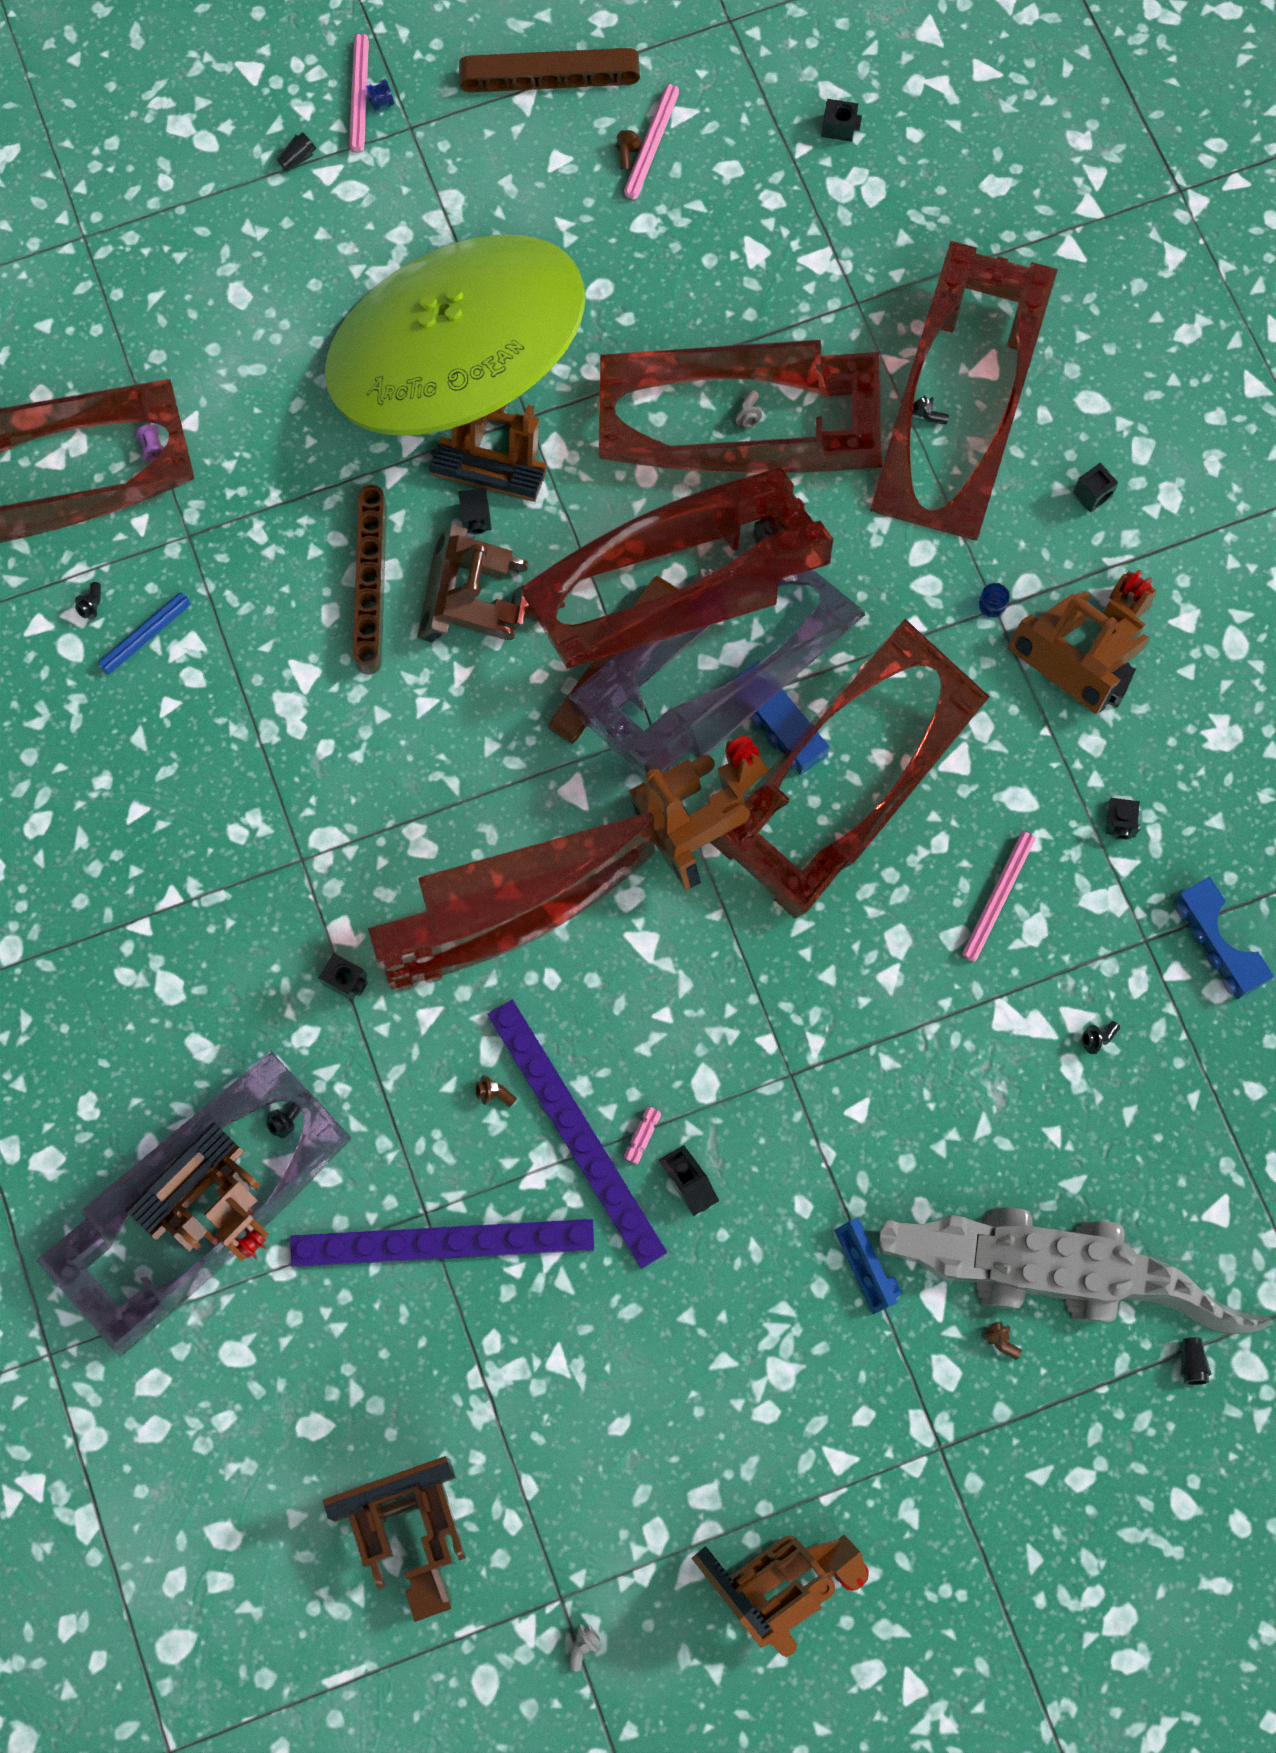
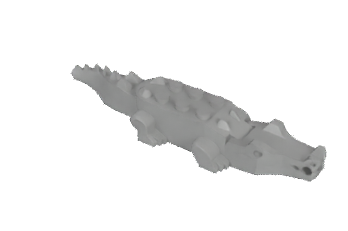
[878,1207,1272,1334]

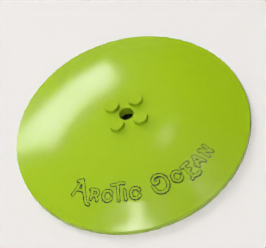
[325,234,586,436]

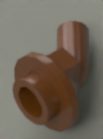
[615,130,642,170]
[475,1075,517,1107]
[981,1321,1022,1360]

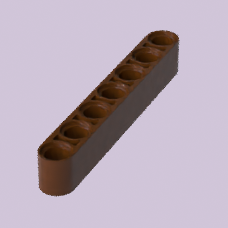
[459,48,640,93]
[353,484,387,675]
[548,575,681,744]

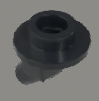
[910,395,949,425]
[75,582,101,620]
[1082,1021,1121,1054]
[266,1098,305,1138]

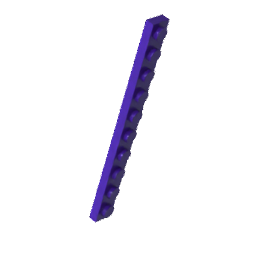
[487,999,667,1269]
[290,1219,595,1267]

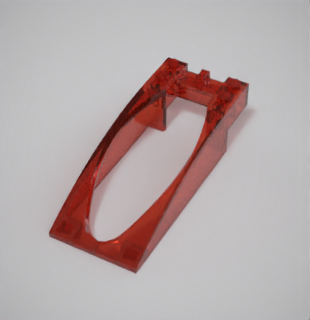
[870,241,1058,541]
[599,339,883,473]
[0,379,194,543]
[521,467,833,669]
[710,619,990,919]
[368,812,655,991]

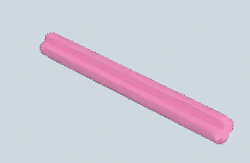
[349,34,369,153]
[624,84,679,200]
[962,832,1035,962]

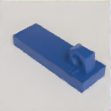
[834,1217,902,1314]

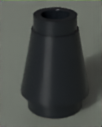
[277,132,317,172]
[1180,1337,1212,1385]

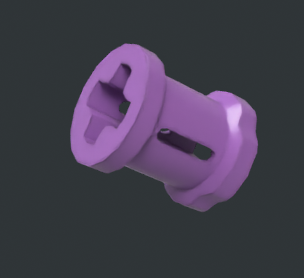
[134,425,166,461]

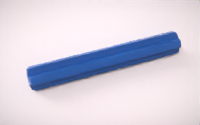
[98,592,191,674]

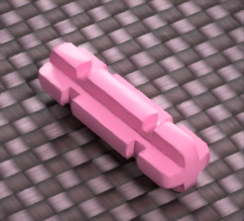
[624,1107,661,1165]

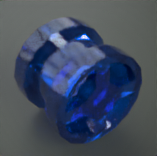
[365,79,394,112]
[979,583,1010,618]

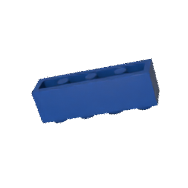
[730,661,830,775]

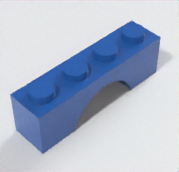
[1174,877,1275,1000]

